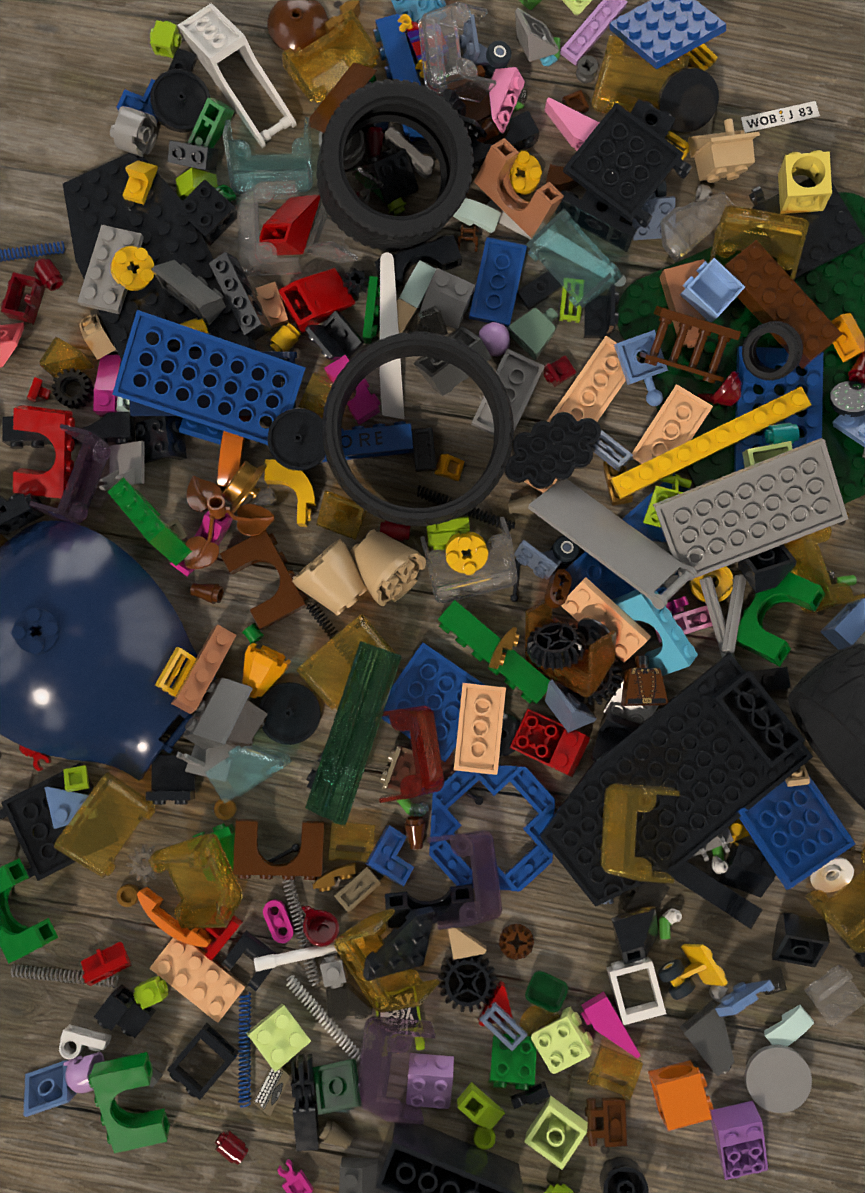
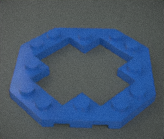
[429,765,555,892]

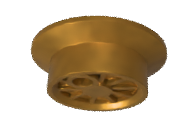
[221,461,267,513]

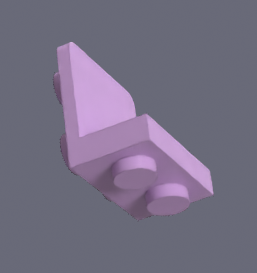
[406,1053,454,1109]

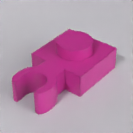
[666,596,689,615]
[277,1159,314,1193]

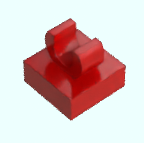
[27,377,51,402]

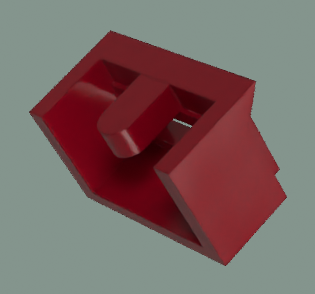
[1,272,45,325]

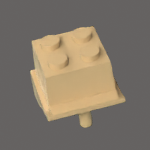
[688,119,760,183]

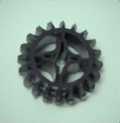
[527,621,586,671]
[564,648,623,706]
[438,954,497,1012]

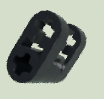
[221,930,277,991]

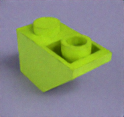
[457,1082,505,1130]

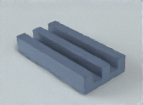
[591,430,633,472]
[479,1002,527,1051]

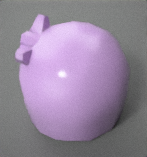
[63,1052,105,1093]

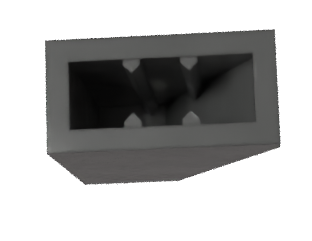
[679,1000,735,1077]

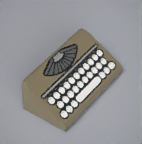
[253,1066,291,1116]

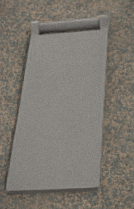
[528,479,697,609]

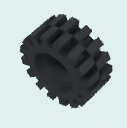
[52,368,94,409]

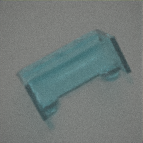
[223,117,313,194]
[205,745,293,803]

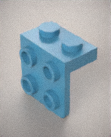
[391,0,447,31]

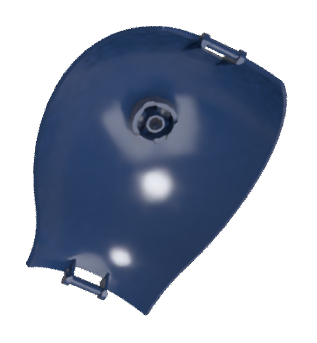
[0,520,217,781]

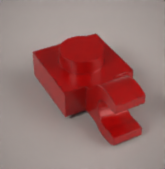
[19,745,52,771]

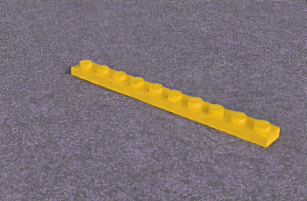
[611,387,811,499]

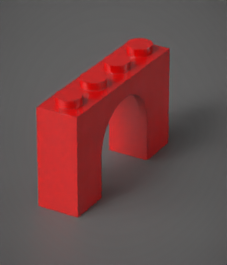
[13,405,75,499]

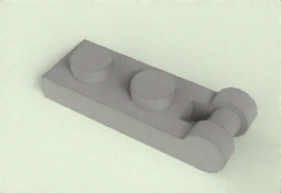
[384,127,434,178]

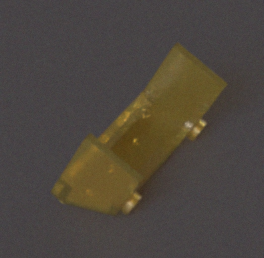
[709,206,809,279]
[784,512,865,613]
[601,784,679,883]
[334,908,440,1013]

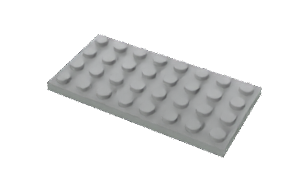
[653,438,848,581]

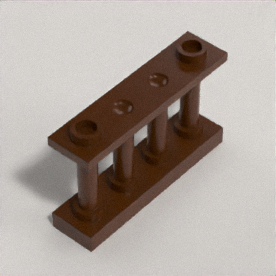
[639,306,741,384]

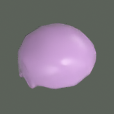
[478,322,510,357]

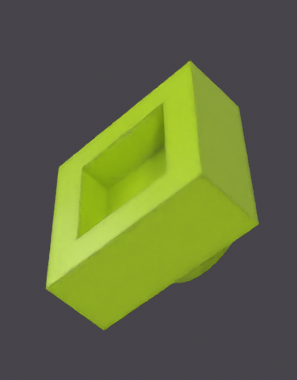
[63,765,89,792]

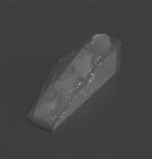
[660,192,737,263]

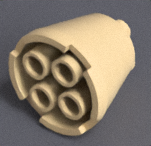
[350,529,426,606]
[292,539,368,616]

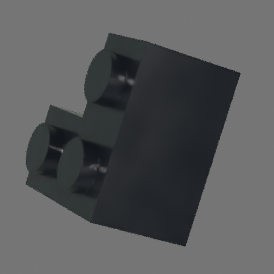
[94,985,156,1038]

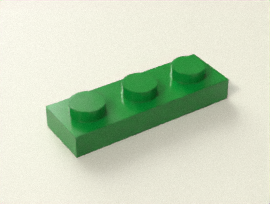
[363,276,380,344]

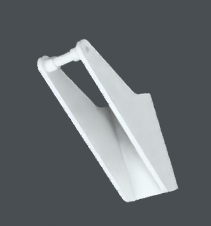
[178,3,297,148]

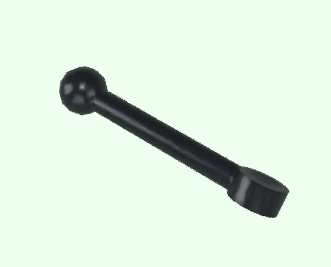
[510,559,522,602]
[445,776,483,805]
[268,843,300,863]

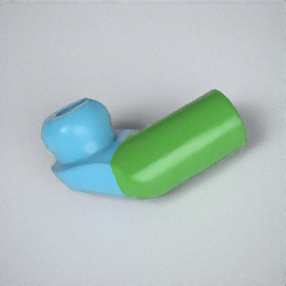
[540,37,561,66]

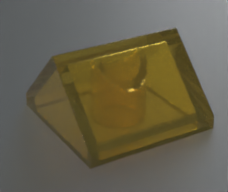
[39,337,94,377]
[316,490,367,540]

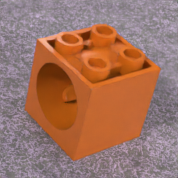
[648,1060,713,1131]

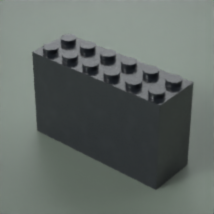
[375,1113,524,1193]

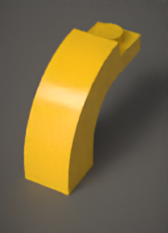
[264,459,317,527]

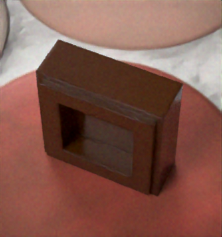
[562,90,589,114]

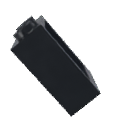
[167,1023,239,1100]

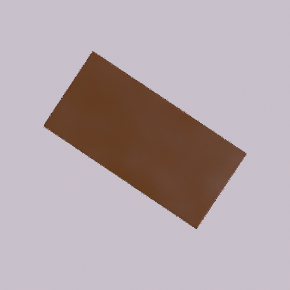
[304,62,377,133]

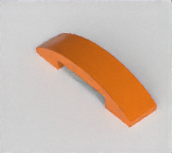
[217,416,250,488]
[137,887,215,947]

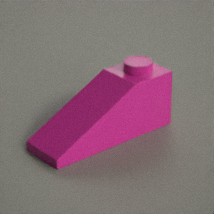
[93,355,122,417]
[581,991,641,1058]

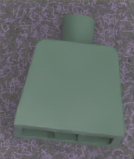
[508,307,558,360]

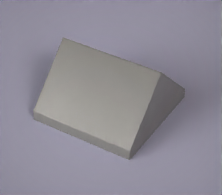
[515,8,559,62]

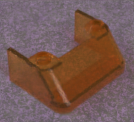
[525,599,617,697]

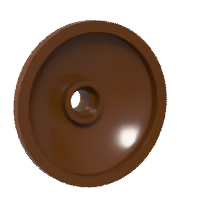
[267,0,328,54]

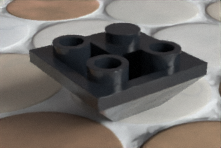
[611,905,659,965]

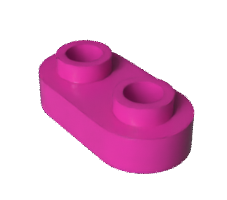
[263,899,294,943]

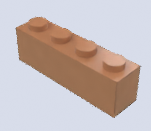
[171,625,236,714]

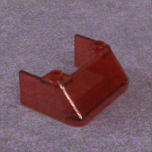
[367,706,444,803]

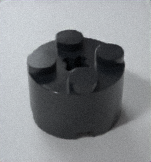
[599,1157,649,1193]

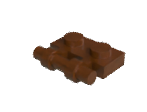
[585,1097,627,1147]

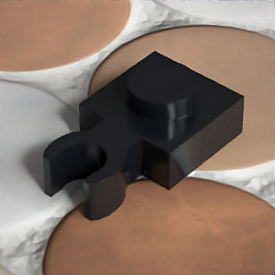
[511,1081,550,1109]

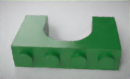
[108,477,192,566]
[736,572,826,667]
[0,858,58,964]
[88,1052,170,1153]

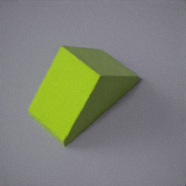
[176,167,218,200]

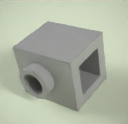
[320,954,348,989]

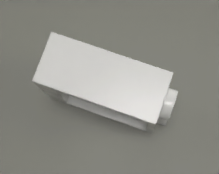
[606,957,666,1025]

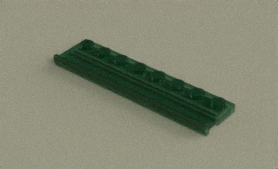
[305,641,401,825]

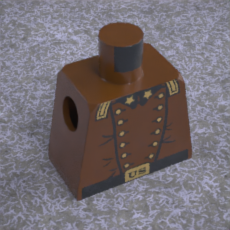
[621,656,668,706]

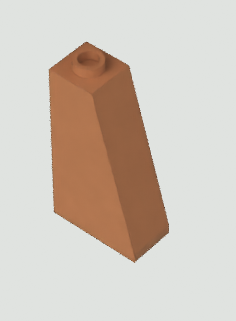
[660,259,705,348]

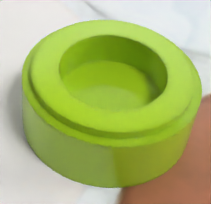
[473,1126,496,1150]

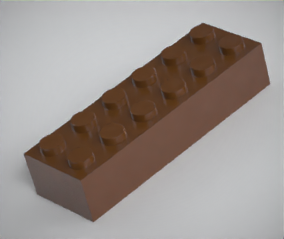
[724,240,842,369]

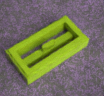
[559,278,584,323]

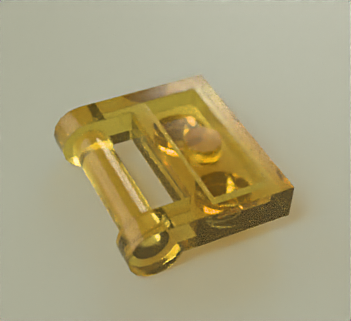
[328,821,376,864]
[587,1045,643,1100]

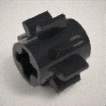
[343,268,369,297]

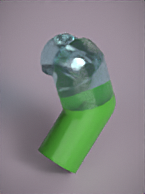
[397,794,429,817]

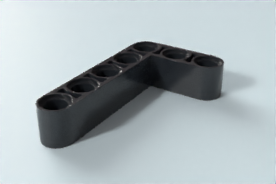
[665,861,762,929]

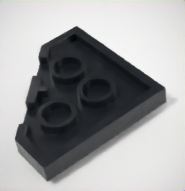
[363,906,435,981]

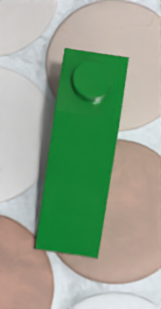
[188,97,235,147]

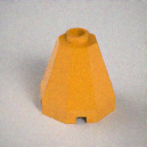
[242,643,291,698]

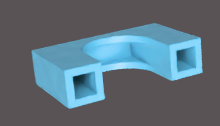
[612,589,698,676]

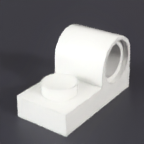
[59,1024,112,1059]

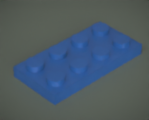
[469,237,527,327]

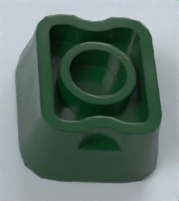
[525,970,568,1013]

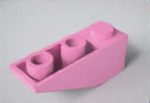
[489,67,525,133]

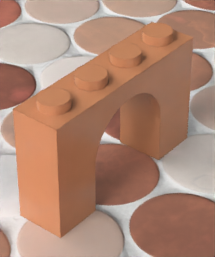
[474,138,564,239]

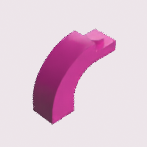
[170,511,233,577]

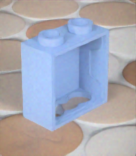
[680,258,745,323]

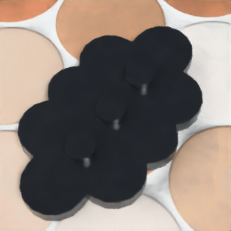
[504,412,601,489]

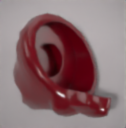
[697,371,742,406]
[302,906,339,947]

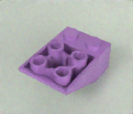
[710,1100,768,1180]

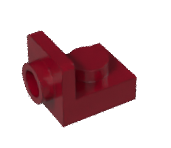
[543,355,577,387]

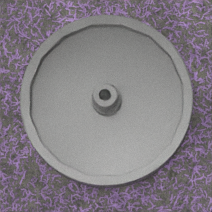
[745,1045,812,1113]

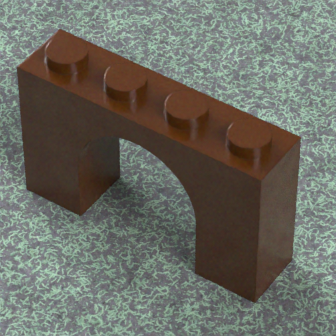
[220,530,308,630]
[233,819,324,880]

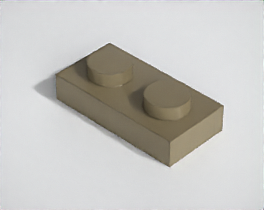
[334,866,382,913]

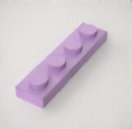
[560,0,627,66]

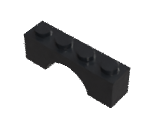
[470,111,539,175]
[374,235,462,287]
[385,884,476,928]

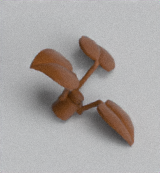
[184,476,275,569]

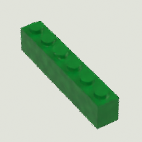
[438,600,550,704]

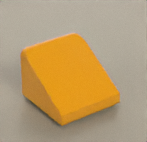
[435,454,465,481]

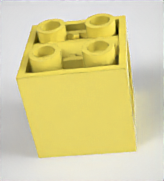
[778,150,832,214]

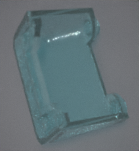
[526,208,623,308]

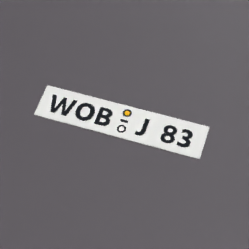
[741,101,820,133]

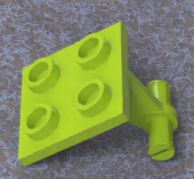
[643,474,692,527]

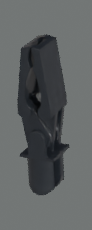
[290,1054,320,1152]

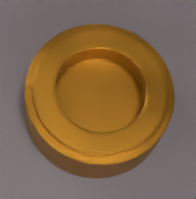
[214,798,237,820]
[117,884,139,907]

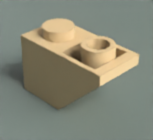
[79,314,116,360]

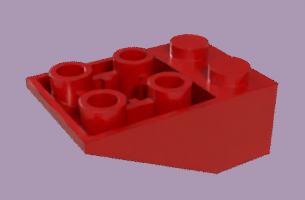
[257,195,320,256]
[278,268,356,334]
[510,709,590,777]

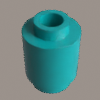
[765,423,799,445]

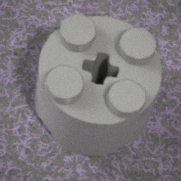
[110,106,157,157]

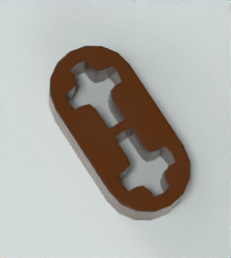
[544,569,572,609]

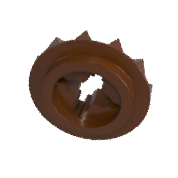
[499,924,534,960]

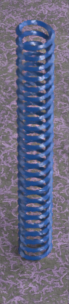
[0,241,65,262]
[238,992,252,1108]

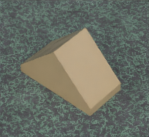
[447,922,487,960]

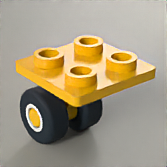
[658,944,728,1000]

